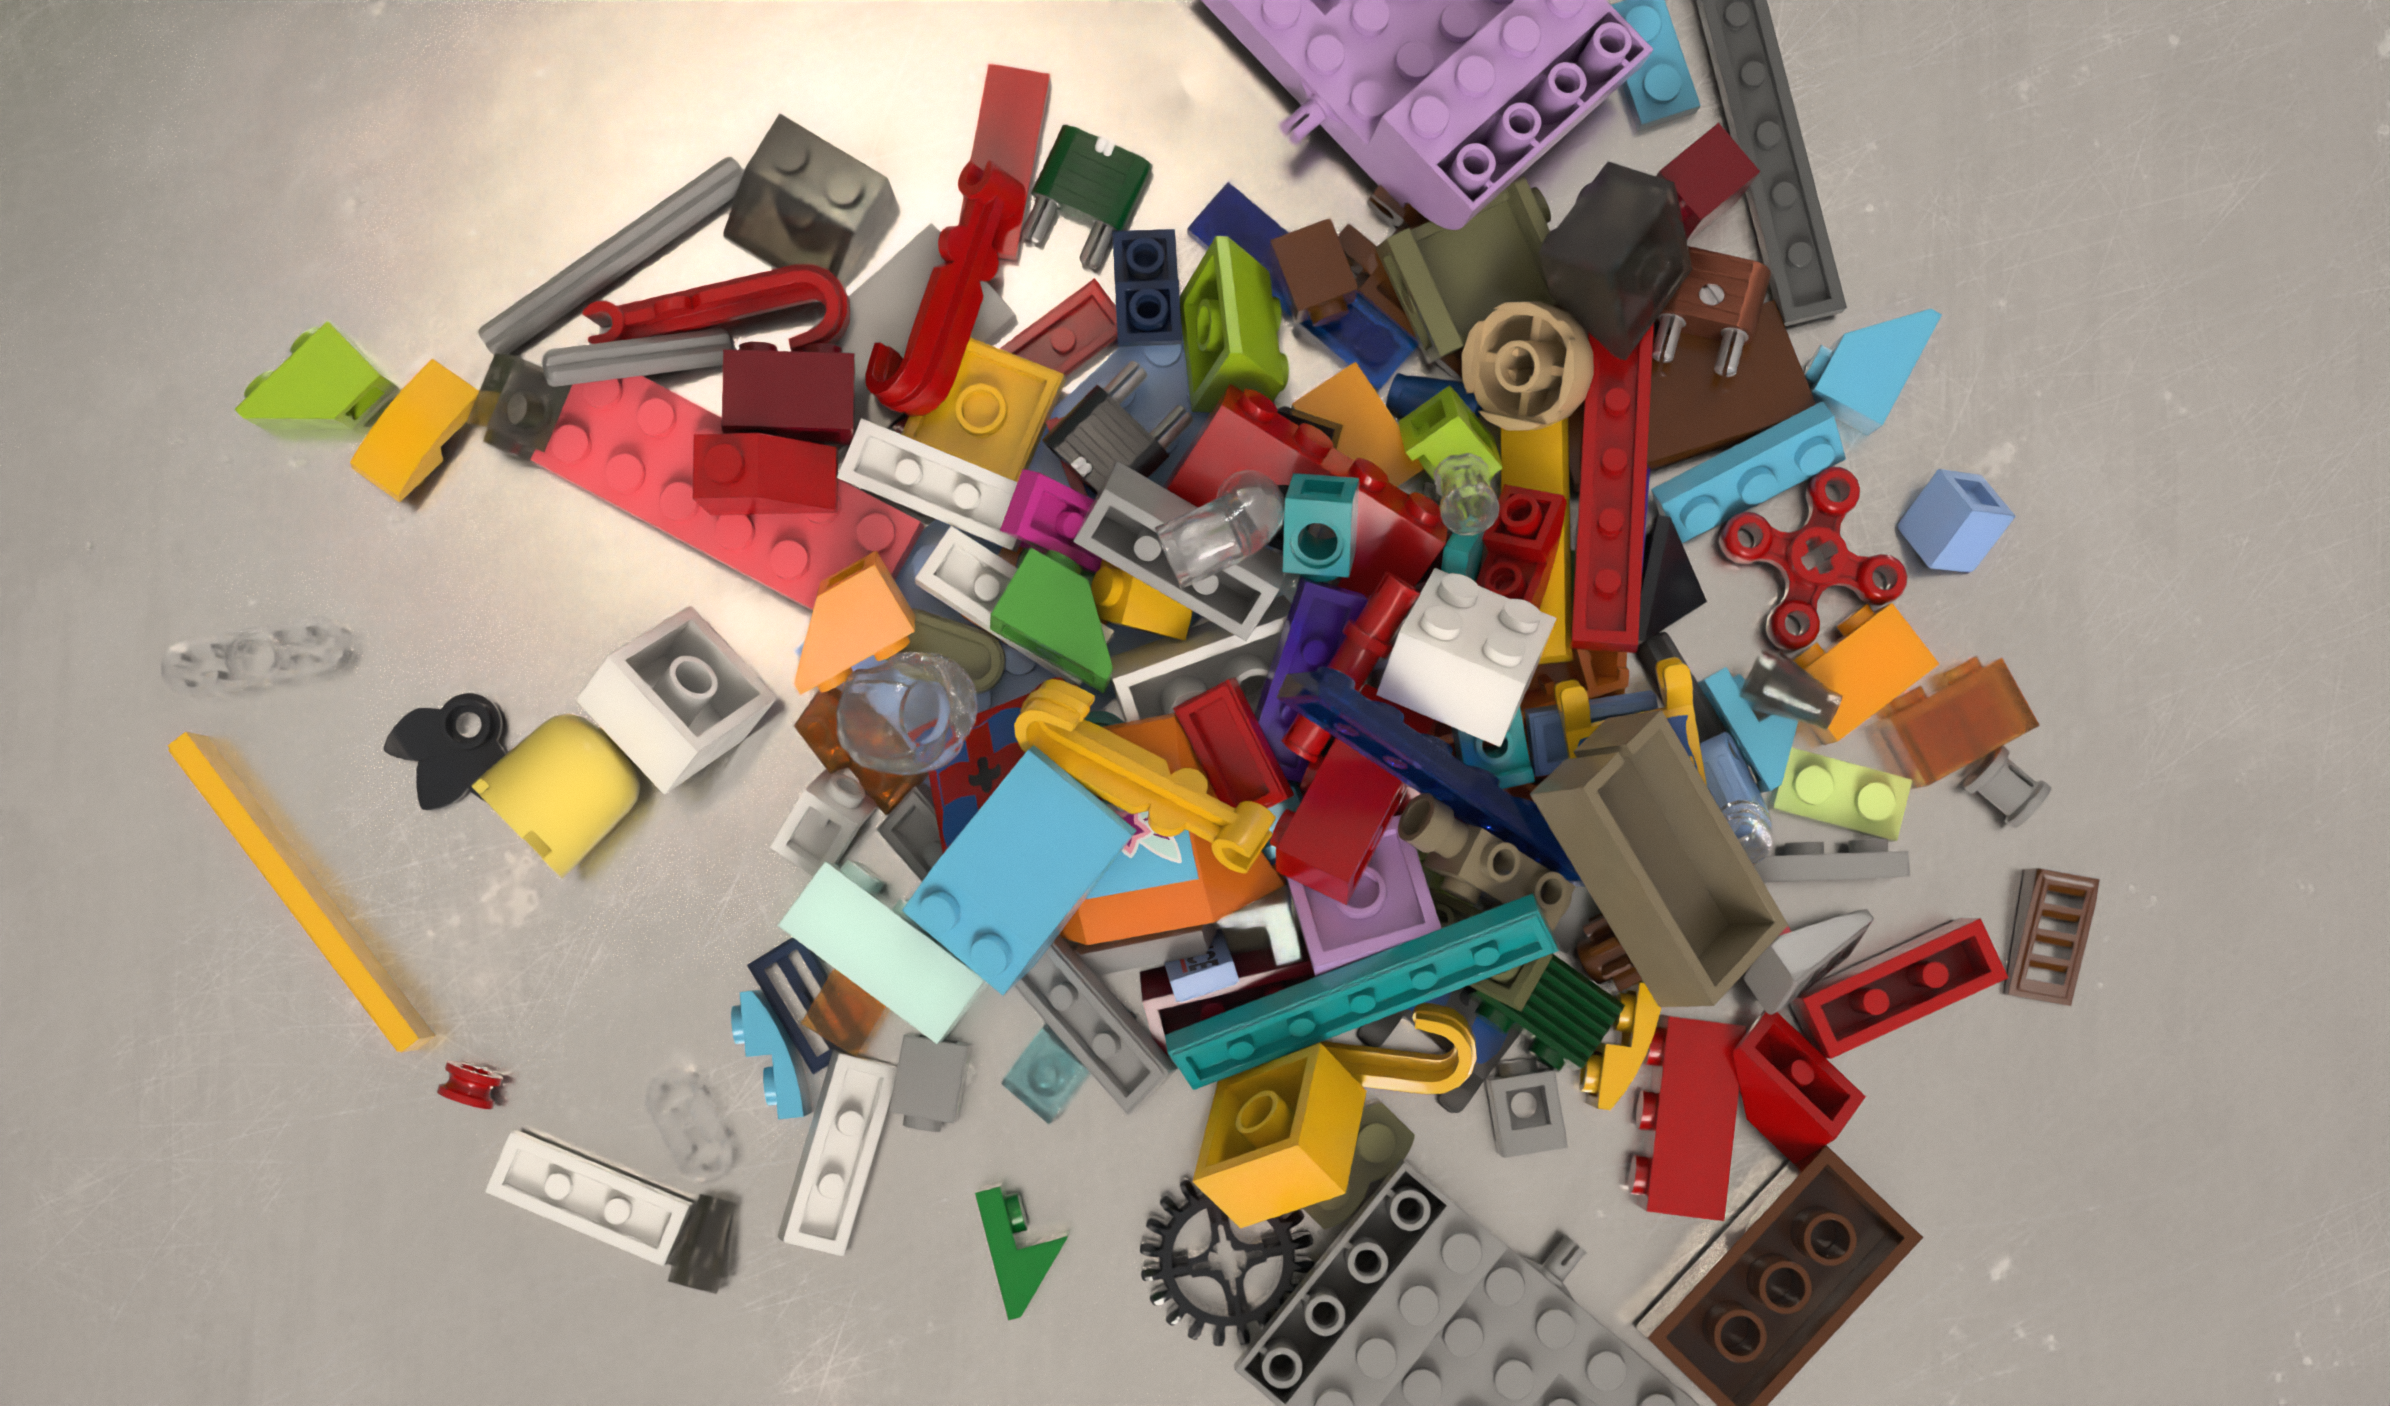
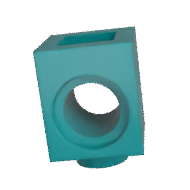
[1283,473,1359,582]

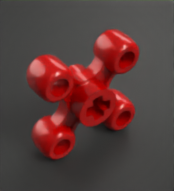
[1719,466,1908,651]

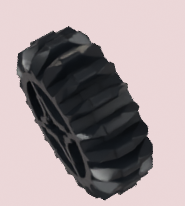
[1140,1178,1315,1346]

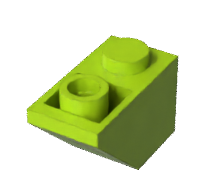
[234,321,397,430]

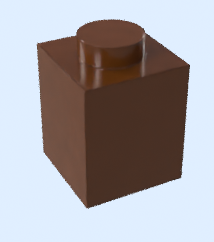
[1268,218,1359,326]

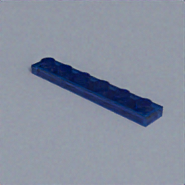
[1276,667,1586,887]

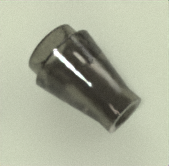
[1739,650,1843,730]
[666,1194,737,1294]

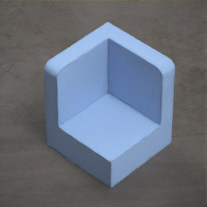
[1898,469,2016,573]

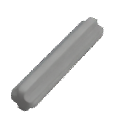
[542,328,732,387]

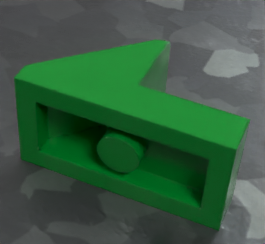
[975,1180,1070,1321]

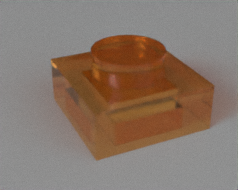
[800,968,887,1057]

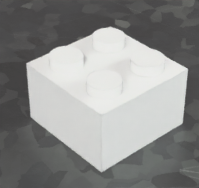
[1376,568,1557,747]
[576,605,777,795]

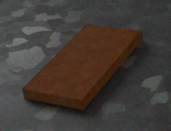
[1568,300,1816,493]

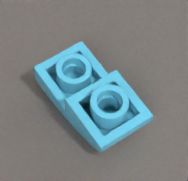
[731,989,812,1120]

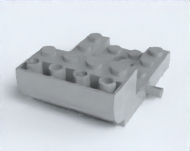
[1234,1158,1700,1406]

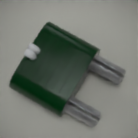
[1021,124,1153,269]

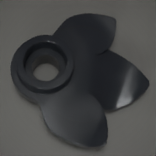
[383,693,506,811]

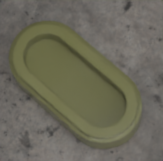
[886,608,1006,694]

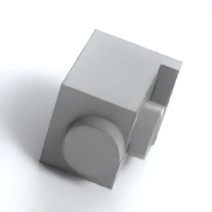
[1486,1058,1568,1158]

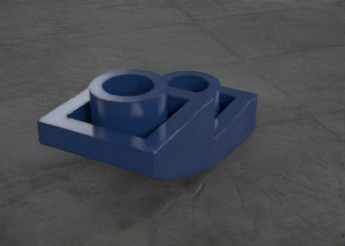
[1112,229,1182,347]

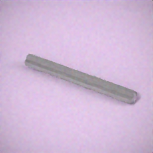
[478,156,750,358]

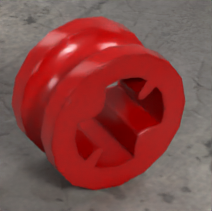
[437,1060,503,1110]

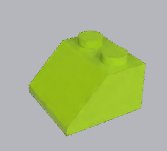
[1180,236,1289,413]

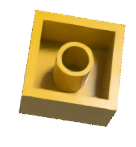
[1192,1043,1367,1228]

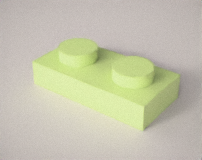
[1768,747,1912,842]

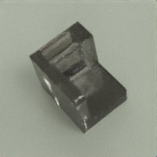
[1213,878,1305,967]

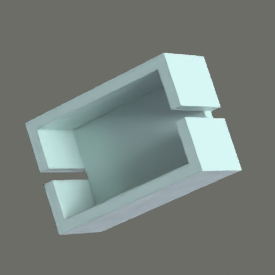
[777,859,988,1044]

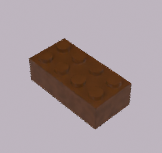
[1635,1145,1923,1406]

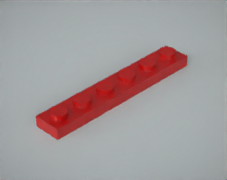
[1570,280,1656,653]

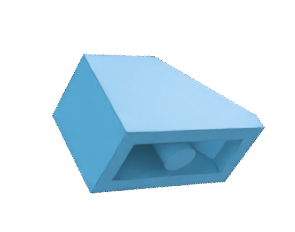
[1804,309,1942,436]

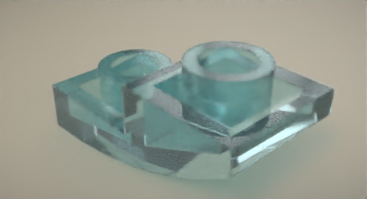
[1001,1003,1137,1124]

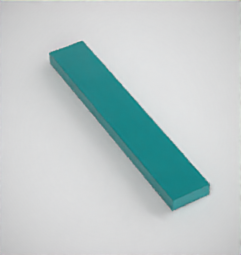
[1165,893,1559,1090]

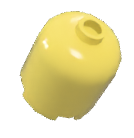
[471,713,640,879]

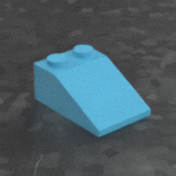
[902,745,1137,996]

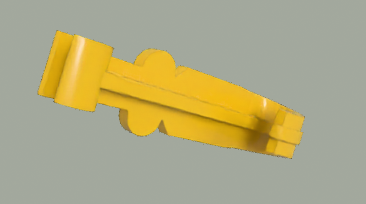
[1014,679,1276,873]
[1253,1002,1477,1095]

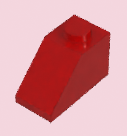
[692,433,838,515]
[1732,1010,1866,1164]

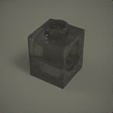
[466,353,572,457]

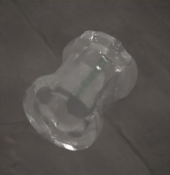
[1433,453,1500,536]

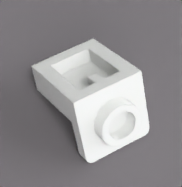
[770,769,878,877]

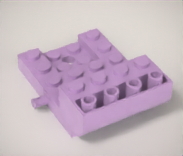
[1201,0,1654,230]

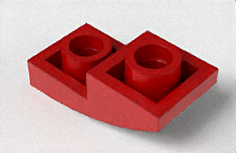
[1476,484,1567,609]

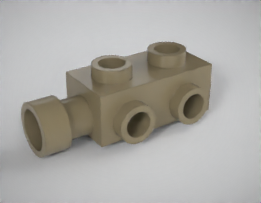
[1398,793,1576,932]

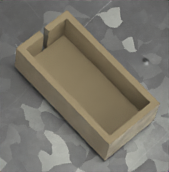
[1530,710,1788,1007]

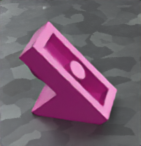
[1000,469,1102,574]

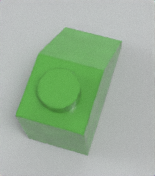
[990,548,1113,693]

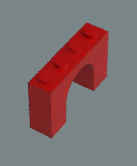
[1163,384,1449,602]

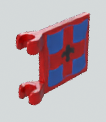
[922,677,1103,854]

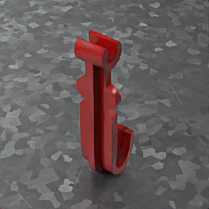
[865,160,1025,417]
[582,264,850,352]

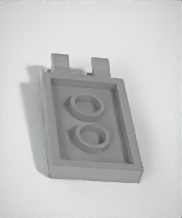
[811,222,1017,454]

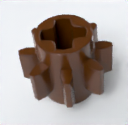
[1577,912,1643,992]

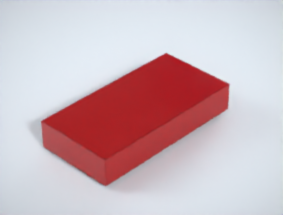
[1173,677,1294,809]

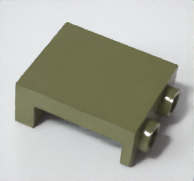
[1375,176,1578,364]

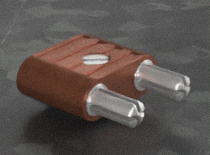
[1652,246,1771,377]

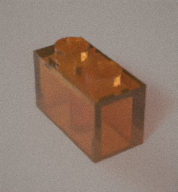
[1875,655,2040,789]

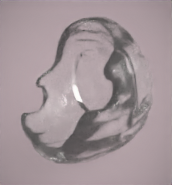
[836,652,978,775]

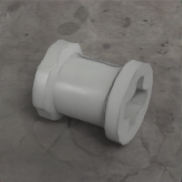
[1963,744,2052,828]

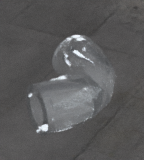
[1154,470,1285,589]

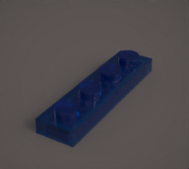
[1187,182,1419,394]

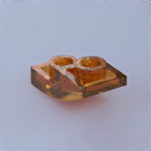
[793,687,928,816]

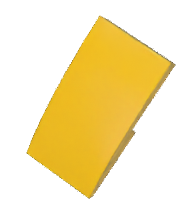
[350,358,483,503]
[1579,982,1661,1110]

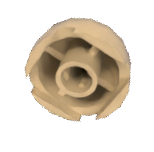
[1462,301,1594,430]

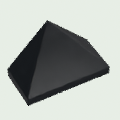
[1638,515,1707,645]

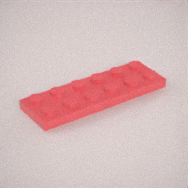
[530,376,925,611]

